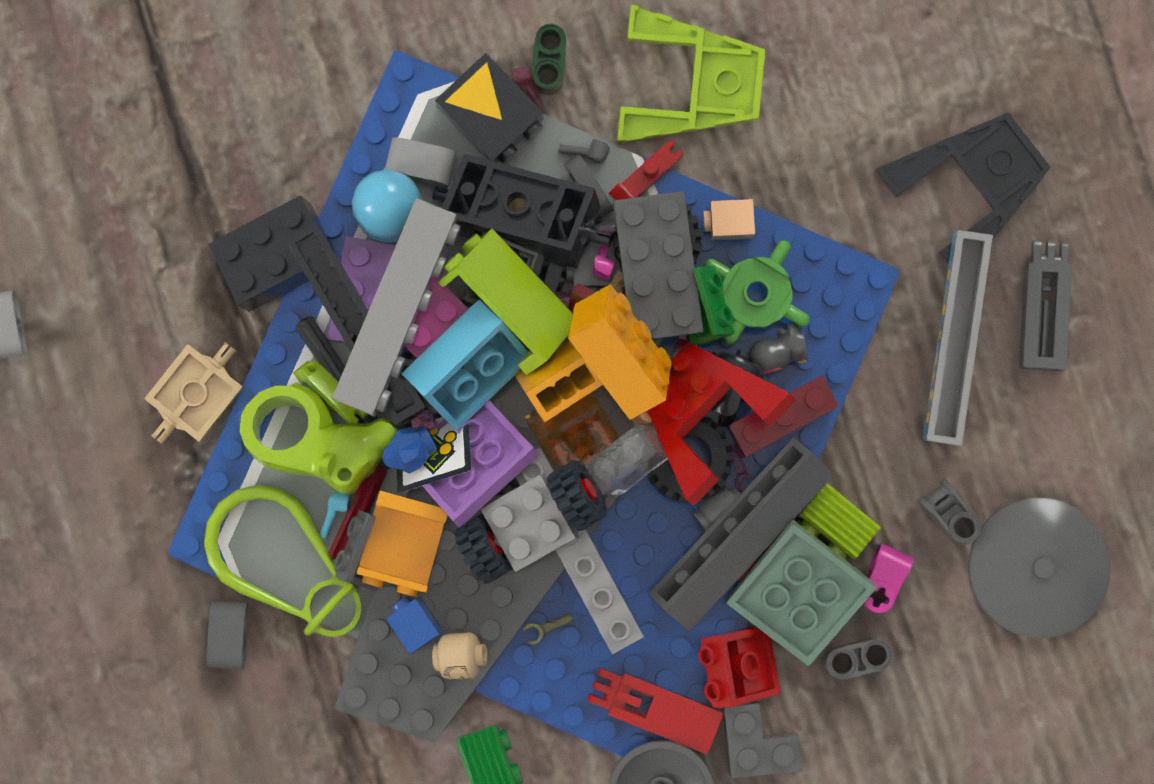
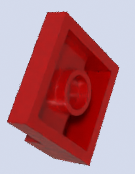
[698,626,781,708]

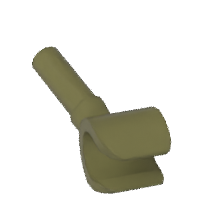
[523,613,573,644]

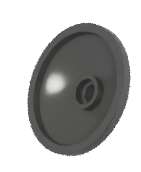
[609,740,714,784]

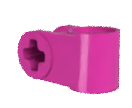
[862,543,914,613]

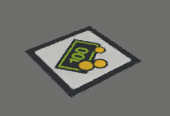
[396,413,472,494]

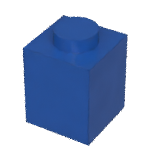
[386,596,444,654]

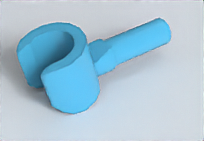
[319,491,350,539]

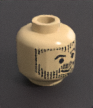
[432,632,487,680]

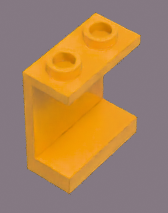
[356,491,447,597]

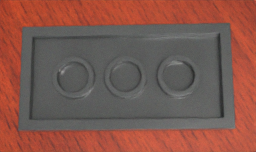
[613,191,703,340]

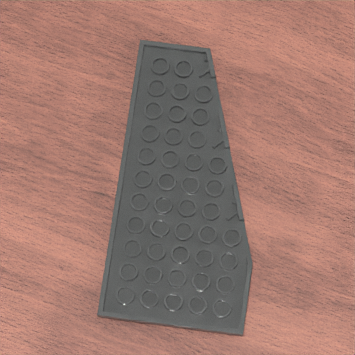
[334,323,653,743]

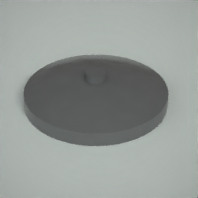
[968,498,1110,638]

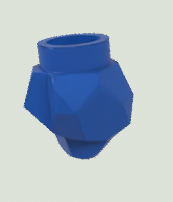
[382,426,436,474]

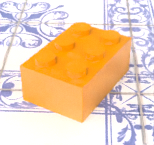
[568,284,672,420]

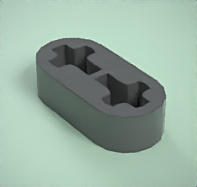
[564,155,614,220]

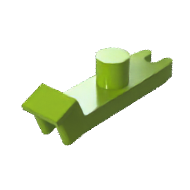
[292,360,367,424]

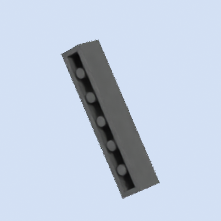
[648,437,834,632]

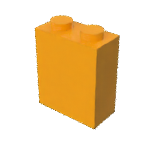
[515,338,603,422]

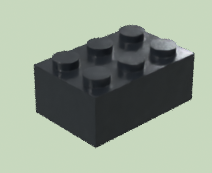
[208,195,335,312]

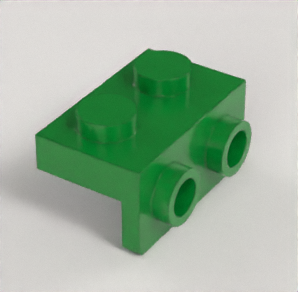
[689,266,735,347]

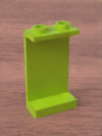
[438,229,573,375]

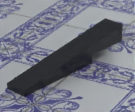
[286,223,428,426]

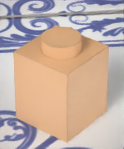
[703,199,755,241]

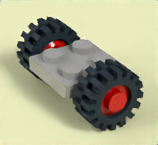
[454,460,607,584]

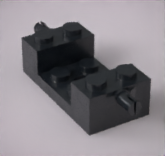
[432,154,614,268]

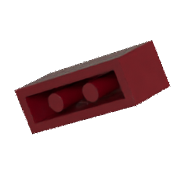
[726,375,839,458]

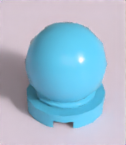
[351,169,422,244]

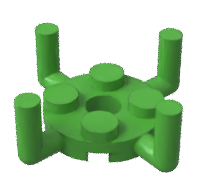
[704,240,810,348]

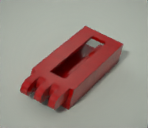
[587,668,724,755]

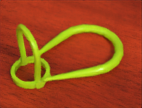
[204,485,362,637]

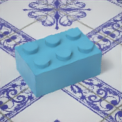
[402,300,528,431]

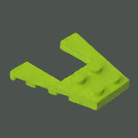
[617,4,766,143]

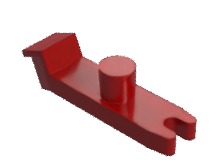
[608,141,683,200]

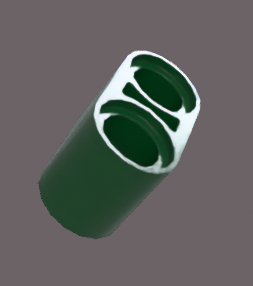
[532,23,566,95]

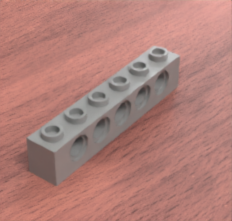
[516,448,644,654]

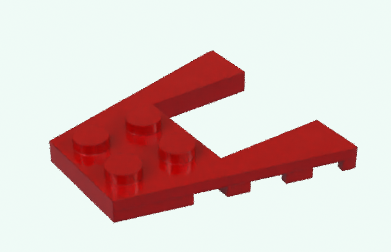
[647,342,796,506]

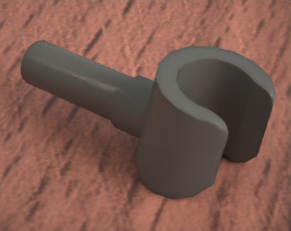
[559,139,610,163]

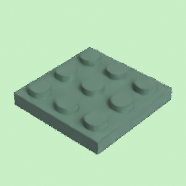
[726,520,877,666]

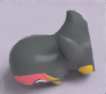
[749,323,808,374]

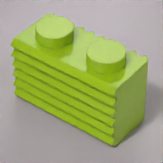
[797,483,881,560]

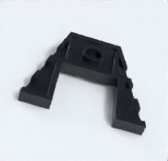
[875,112,1051,265]

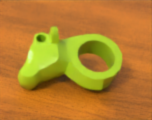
[240,383,399,494]

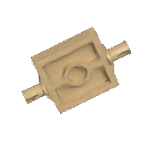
[144,342,244,444]

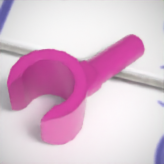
[593,229,616,280]

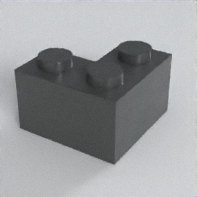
[722,701,803,779]

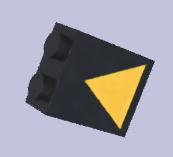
[435,53,544,164]

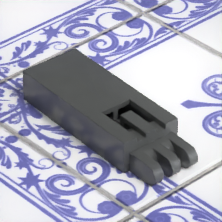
[1019,240,1072,372]

